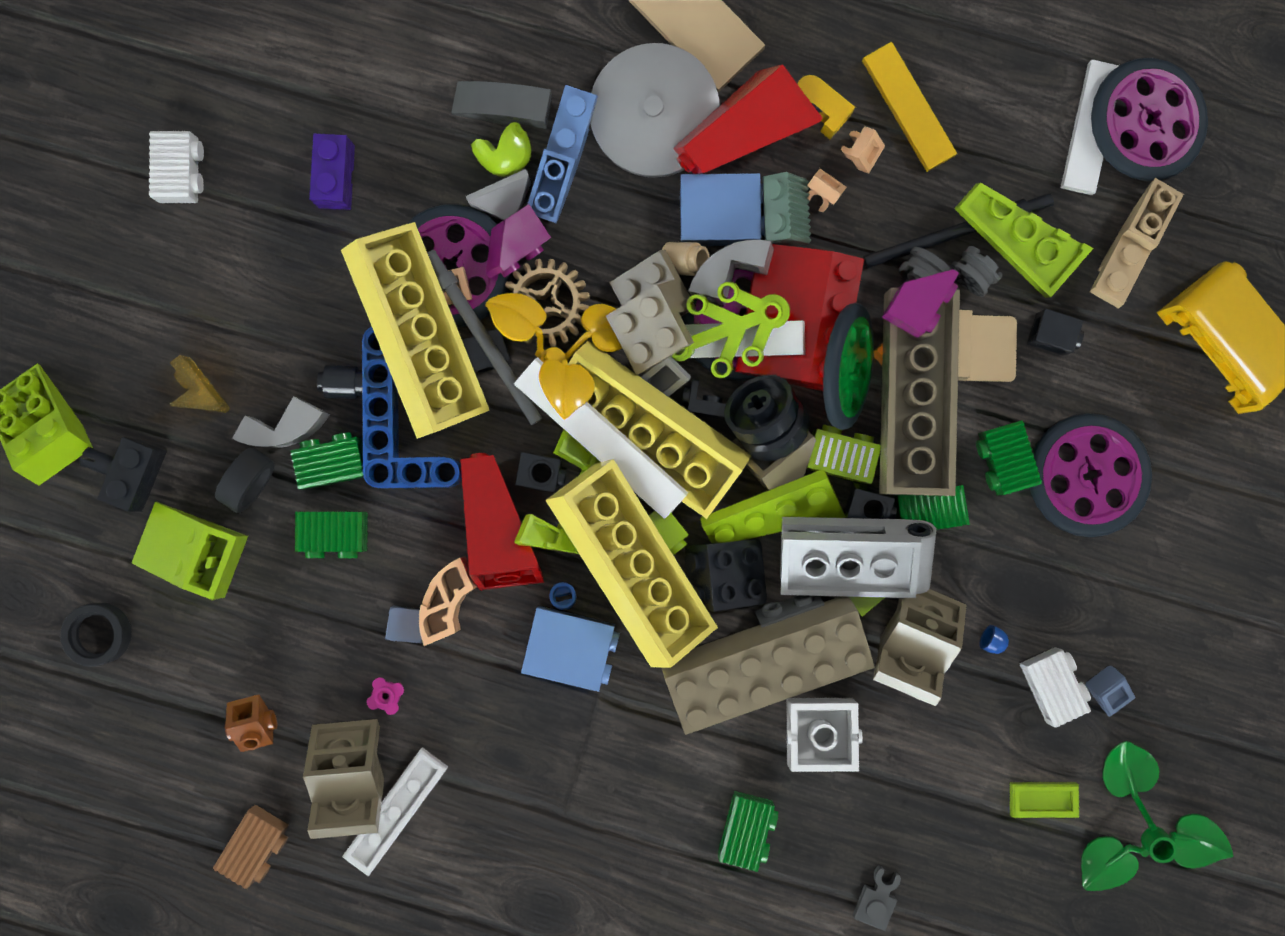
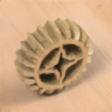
[505,259,590,347]

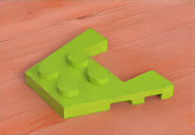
[514,429,639,554]

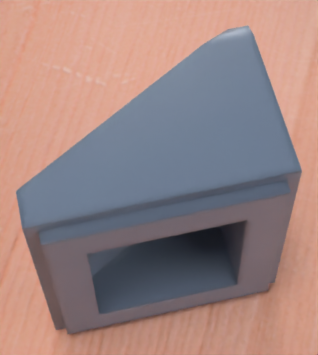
[385,605,422,643]
[1086,666,1136,717]

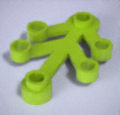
[671,282,790,378]

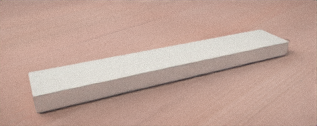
[514,357,688,519]

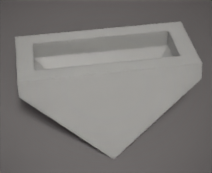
[466,169,531,221]
[638,357,691,397]

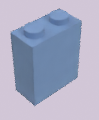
[680,173,765,246]
[521,606,620,692]

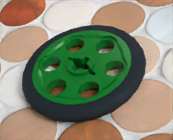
[823,303,874,430]

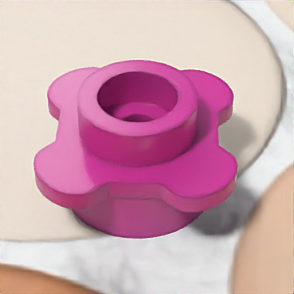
[367,677,404,715]

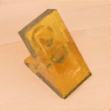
[170,355,230,413]

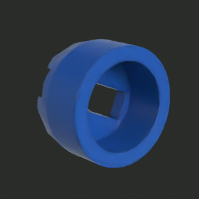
[549,582,577,610]
[979,625,1009,654]

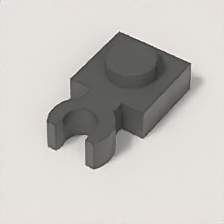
[853,865,901,931]

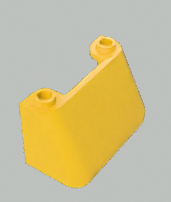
[1157,261,1285,414]

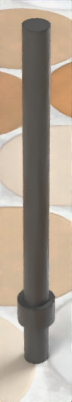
[427,250,542,425]

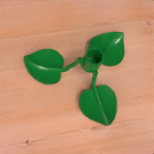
[1081,741,1234,891]

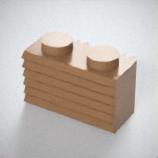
[213,805,289,889]

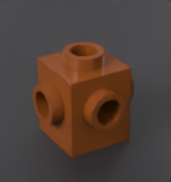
[225,694,277,752]

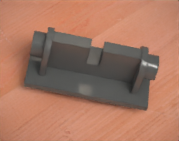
[754,595,825,628]

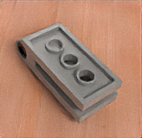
[780,517,936,598]

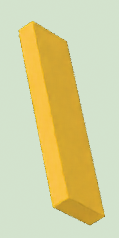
[862,42,957,172]

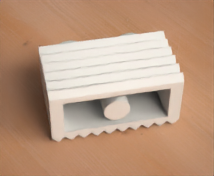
[149,131,204,203]
[1019,647,1091,727]

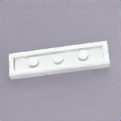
[1060,60,1119,195]
[678,320,805,358]
[342,748,448,876]

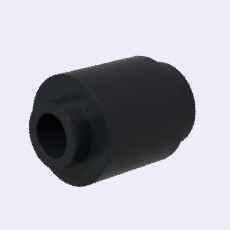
[317,365,362,399]

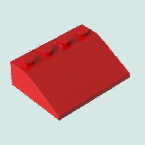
[735,244,864,391]

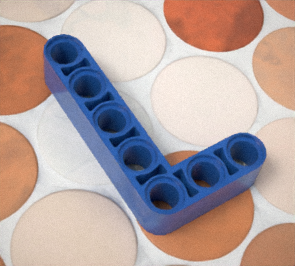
[362,326,462,489]

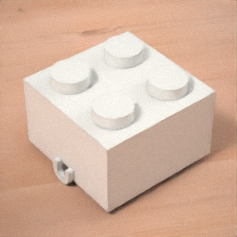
[786,698,863,772]

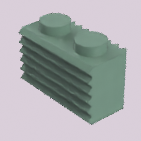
[762,172,811,246]

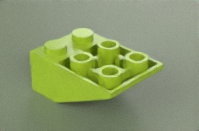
[0,363,93,486]
[132,502,248,600]

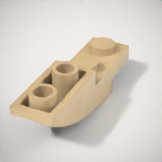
[1090,178,1184,308]

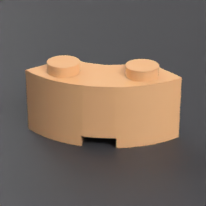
[419,556,477,646]

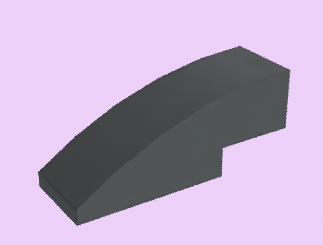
[451,81,552,129]

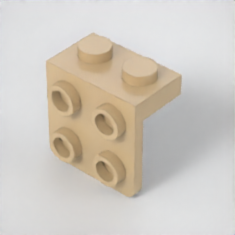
[958,310,1017,382]

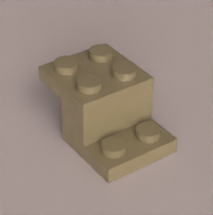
[606,250,696,375]
[873,589,966,706]
[303,719,384,839]

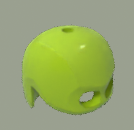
[471,122,531,177]

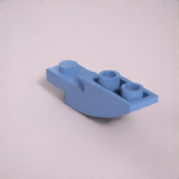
[527,85,598,223]

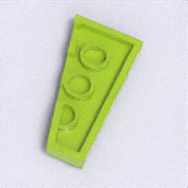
[954,183,1094,298]
[700,469,846,544]

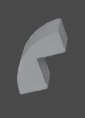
[689,240,774,306]
[232,396,330,448]

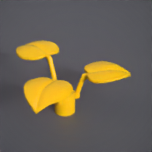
[485,293,622,420]

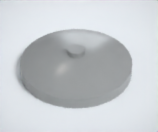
[590,43,720,178]

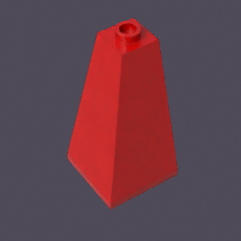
[673,64,823,174]
[461,453,544,590]

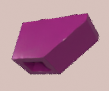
[486,204,551,278]
[882,269,959,338]

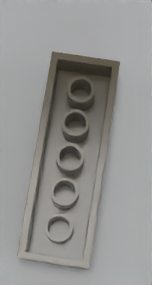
[879,288,960,496]
[662,596,875,735]

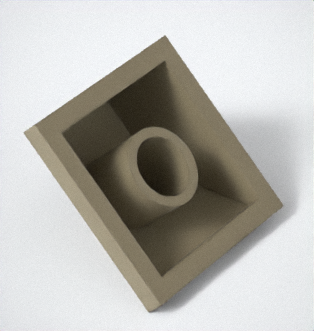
[732,431,816,491]

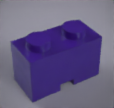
[309,133,355,210]

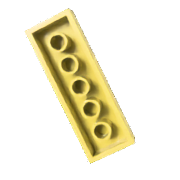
[341,222,490,439]
[568,341,751,519]
[546,459,718,668]

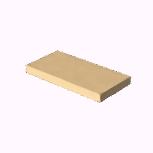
[629,0,765,93]

